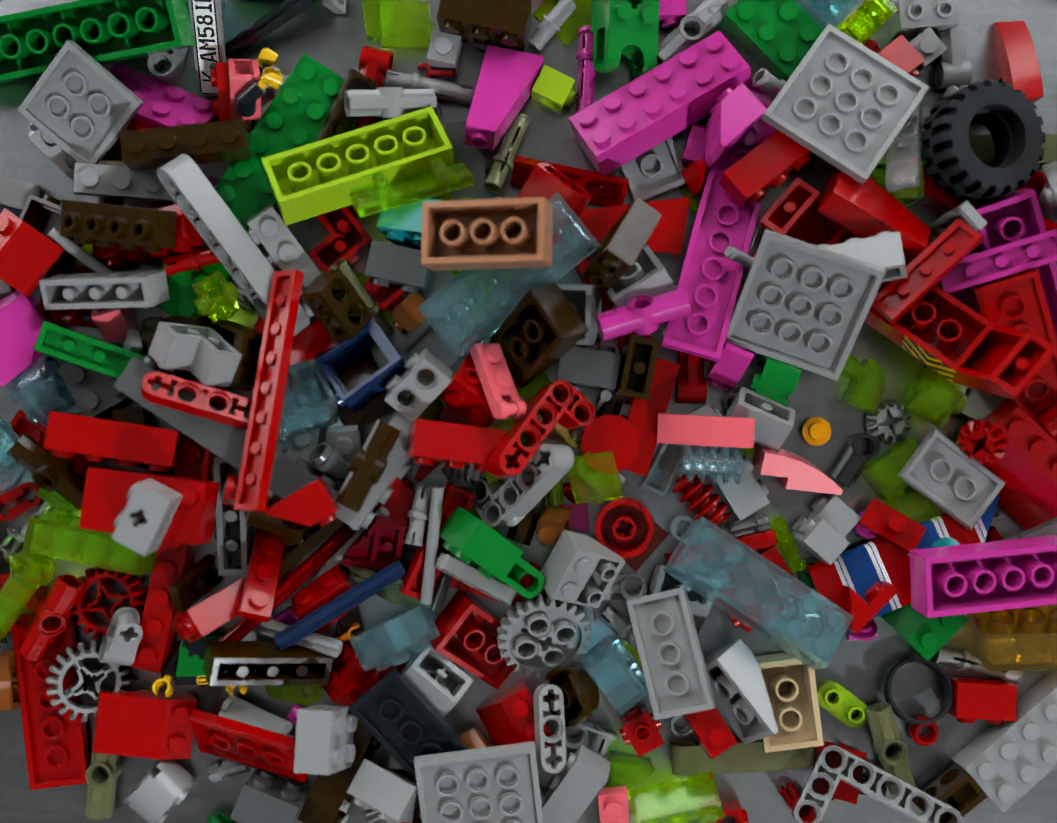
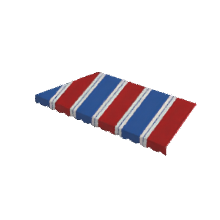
[806,494,1000,634]

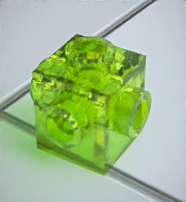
[193,271,240,324]

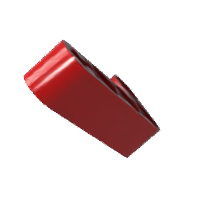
[487,379,596,479]

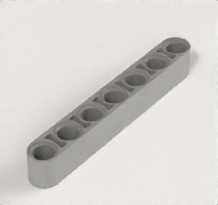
[157,154,310,336]

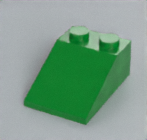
[878,604,969,661]

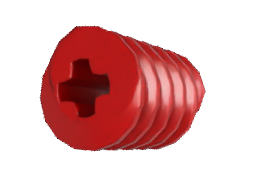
[672,466,733,531]

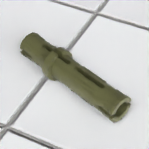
[483,112,531,194]
[329,259,393,335]

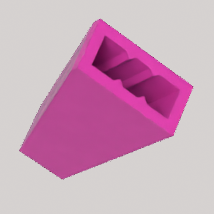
[464,44,544,150]

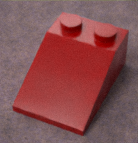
[424,590,514,690]
[92,691,197,760]

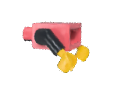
[228,47,283,133]

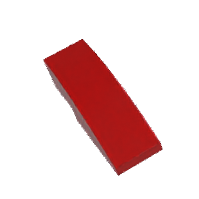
[993,20,1044,103]

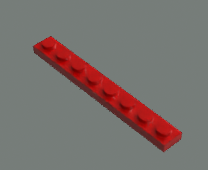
[234,269,304,512]

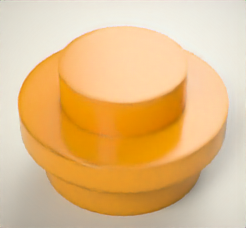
[802,417,831,446]

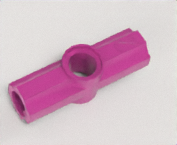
[595,288,691,341]

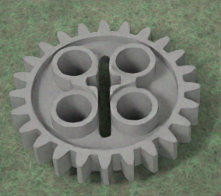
[497,592,592,679]

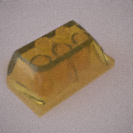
[967,604,1057,671]

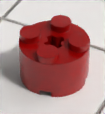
[595,496,654,558]

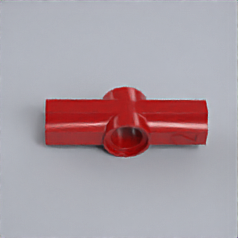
[17,573,84,661]

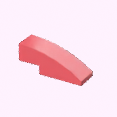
[657,413,755,448]
[752,443,843,495]

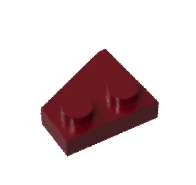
[342,515,407,570]

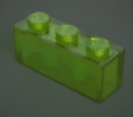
[627,771,725,823]

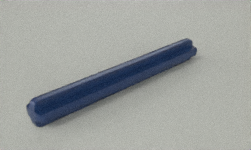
[274,560,407,650]

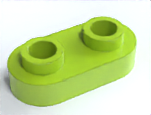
[817,680,868,729]

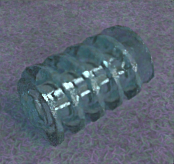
[678,445,743,484]

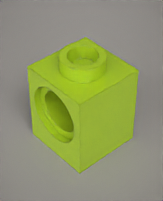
[531,65,577,114]

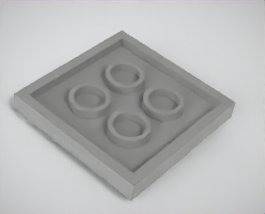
[17,40,144,164]

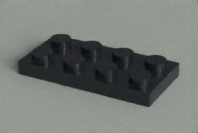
[348,667,470,781]

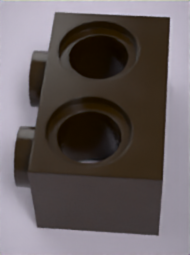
[301,269,372,342]
[911,763,988,823]

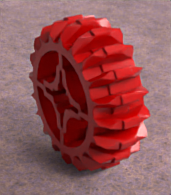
[70,561,149,639]

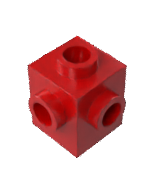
[619,706,665,757]

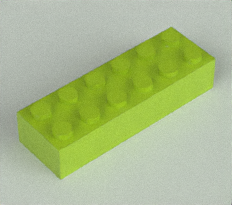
[261,106,455,226]

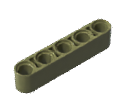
[670,736,814,776]

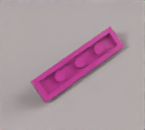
[939,229,1057,294]

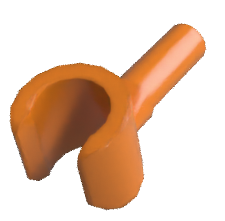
[333,622,365,643]

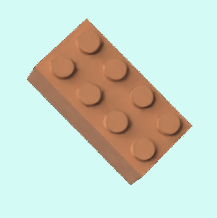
[421,197,553,271]

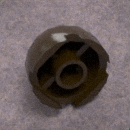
[545,665,600,727]

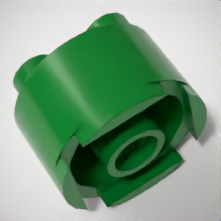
[748,354,802,406]

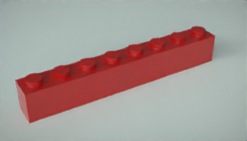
[719,35,925,210]

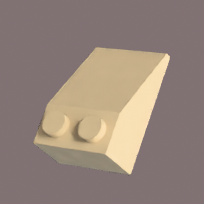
[754,650,824,753]

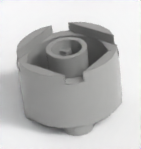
[123,759,195,823]

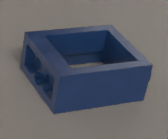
[316,318,407,412]

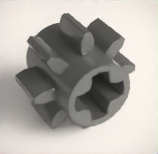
[445,465,481,487]

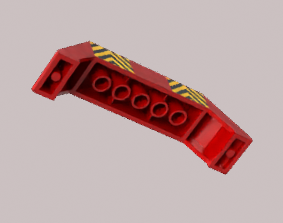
[759,177,1057,400]

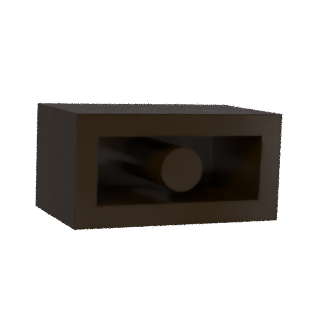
[614,335,660,400]

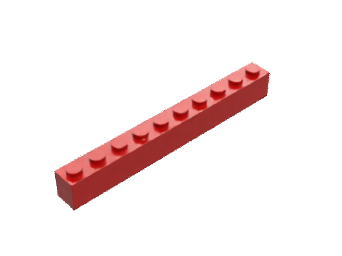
[131,379,232,673]

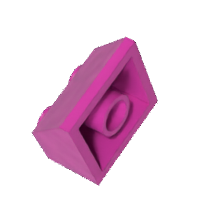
[705,83,767,169]

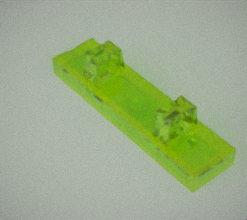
[350,156,474,218]

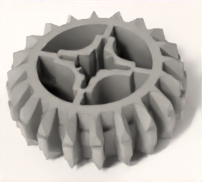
[46,640,131,722]

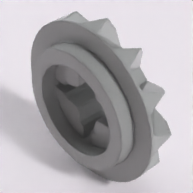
[865,399,912,445]

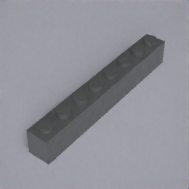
[113,355,340,499]

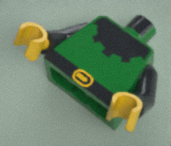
[152,630,248,698]

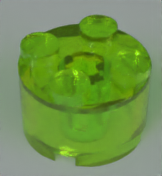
[903,365,969,429]

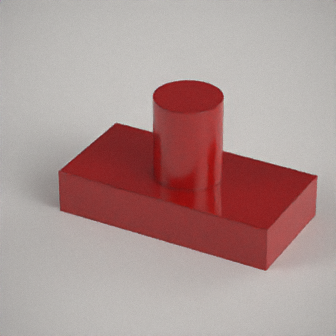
[858,498,927,553]

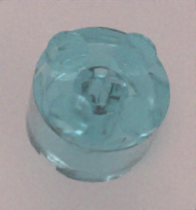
[7,354,76,424]

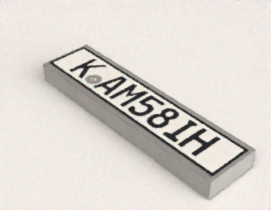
[188,0,226,96]

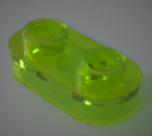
[265,685,324,706]

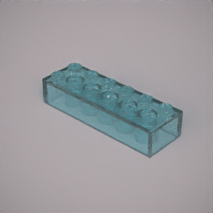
[418,191,601,358]
[663,516,854,669]

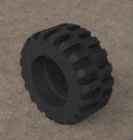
[920,80,1046,203]

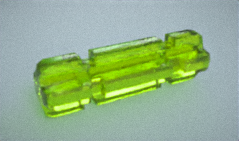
[770,517,806,574]

